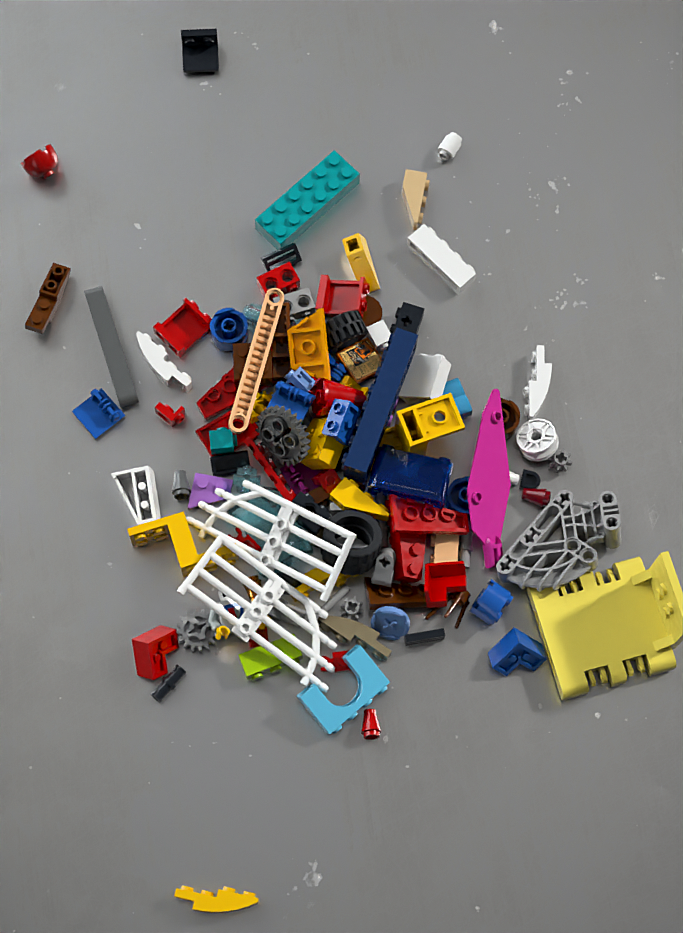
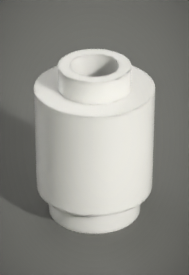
[437,132,462,160]

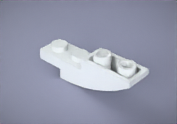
[136,331,193,393]
[524,345,552,421]

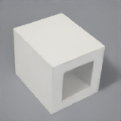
[366,320,391,352]

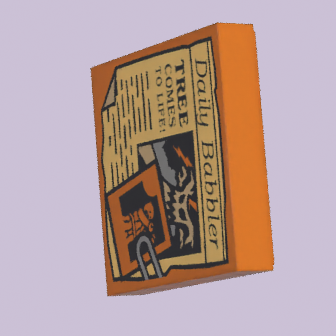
[335,337,382,384]

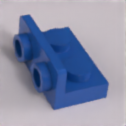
[322,399,361,446]

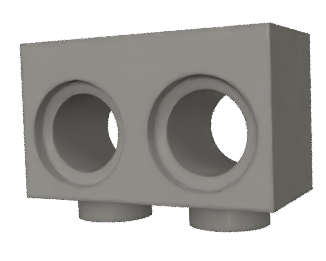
[273,288,315,324]

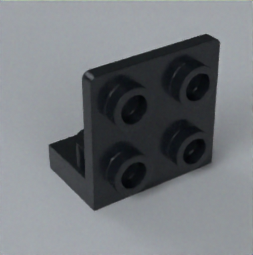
[181,28,219,73]

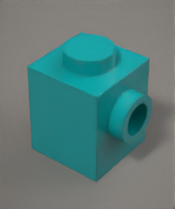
[209,427,238,455]

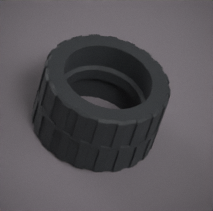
[320,510,383,576]

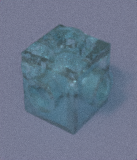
[233,466,261,494]

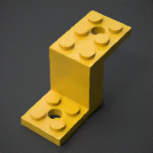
[370,393,465,475]
[127,511,239,577]

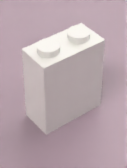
[399,353,451,404]

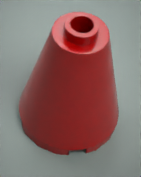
[311,378,367,416]

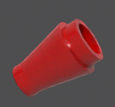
[361,709,381,740]

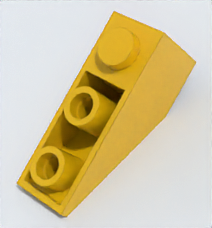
[342,233,380,293]
[329,477,390,521]

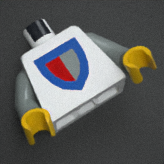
[208,591,271,640]

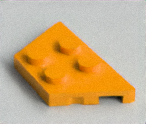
[287,308,331,380]

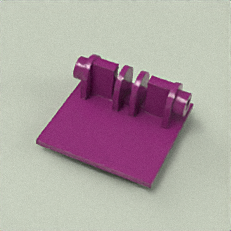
[280,462,323,495]

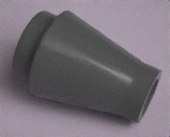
[172,470,191,500]

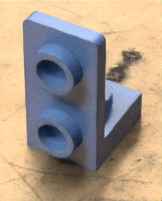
[271,367,315,397]

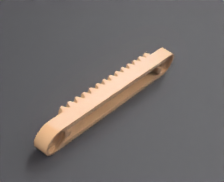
[228,288,284,434]

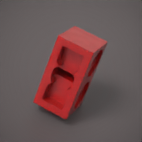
[256,261,300,301]

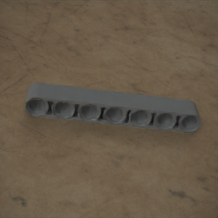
[84,286,139,408]

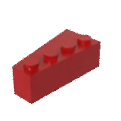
[385,497,426,584]

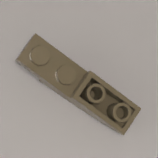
[318,616,392,661]

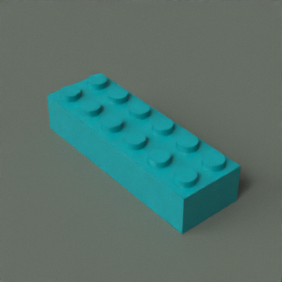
[255,150,360,250]

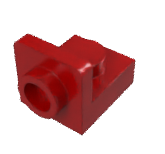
[155,402,185,428]
[311,469,342,493]

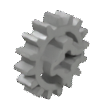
[176,609,216,652]

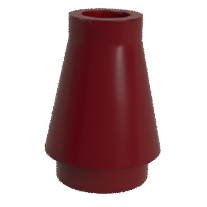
[522,488,551,507]

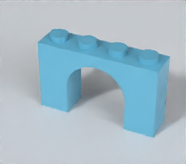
[296,645,390,734]

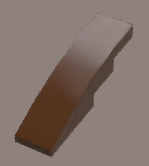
[272,302,292,381]

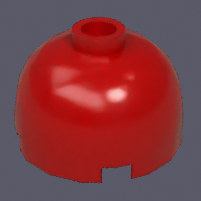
[20,144,58,179]

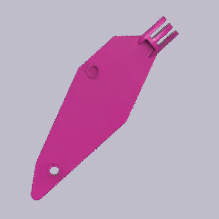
[467,389,511,569]

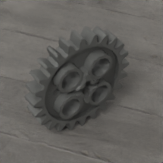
[255,405,311,466]

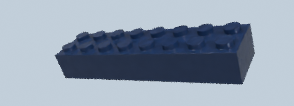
[341,328,418,484]

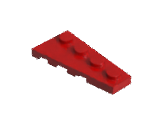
[243,436,297,502]
[389,494,469,535]

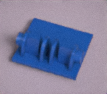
[266,381,316,423]
[72,388,125,439]

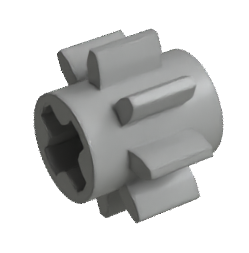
[548,448,572,473]
[340,596,364,620]

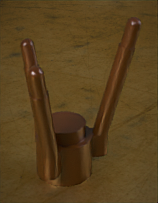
[425,591,471,629]

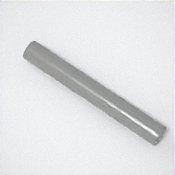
[307,585,350,623]

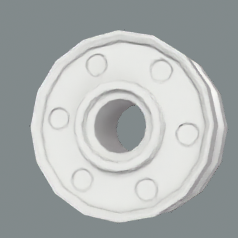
[516,418,559,461]

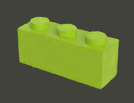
[238,634,303,681]

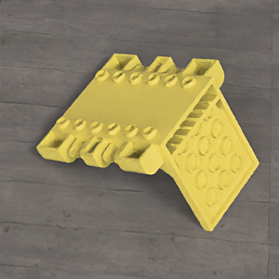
[526,551,683,701]

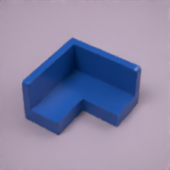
[488,627,547,676]

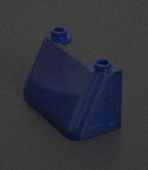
[368,444,453,509]

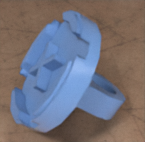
[371,606,410,640]

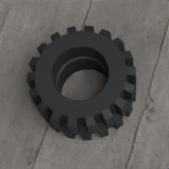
[325,310,368,353]

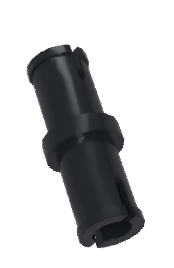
[150,664,186,703]

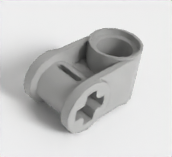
[372,547,396,587]

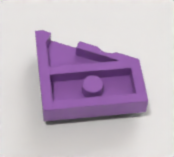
[188,473,233,510]

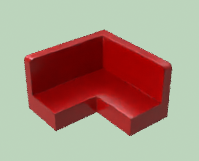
[424,561,467,608]
[132,625,179,680]

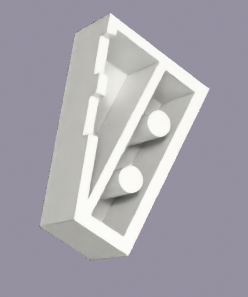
[111,466,161,525]

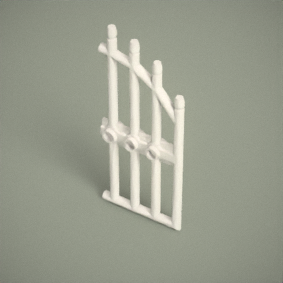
[186,480,356,602]
[177,533,337,692]

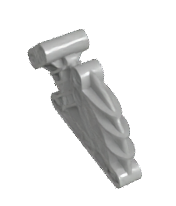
[496,490,621,592]

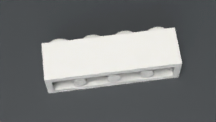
[407,224,476,295]

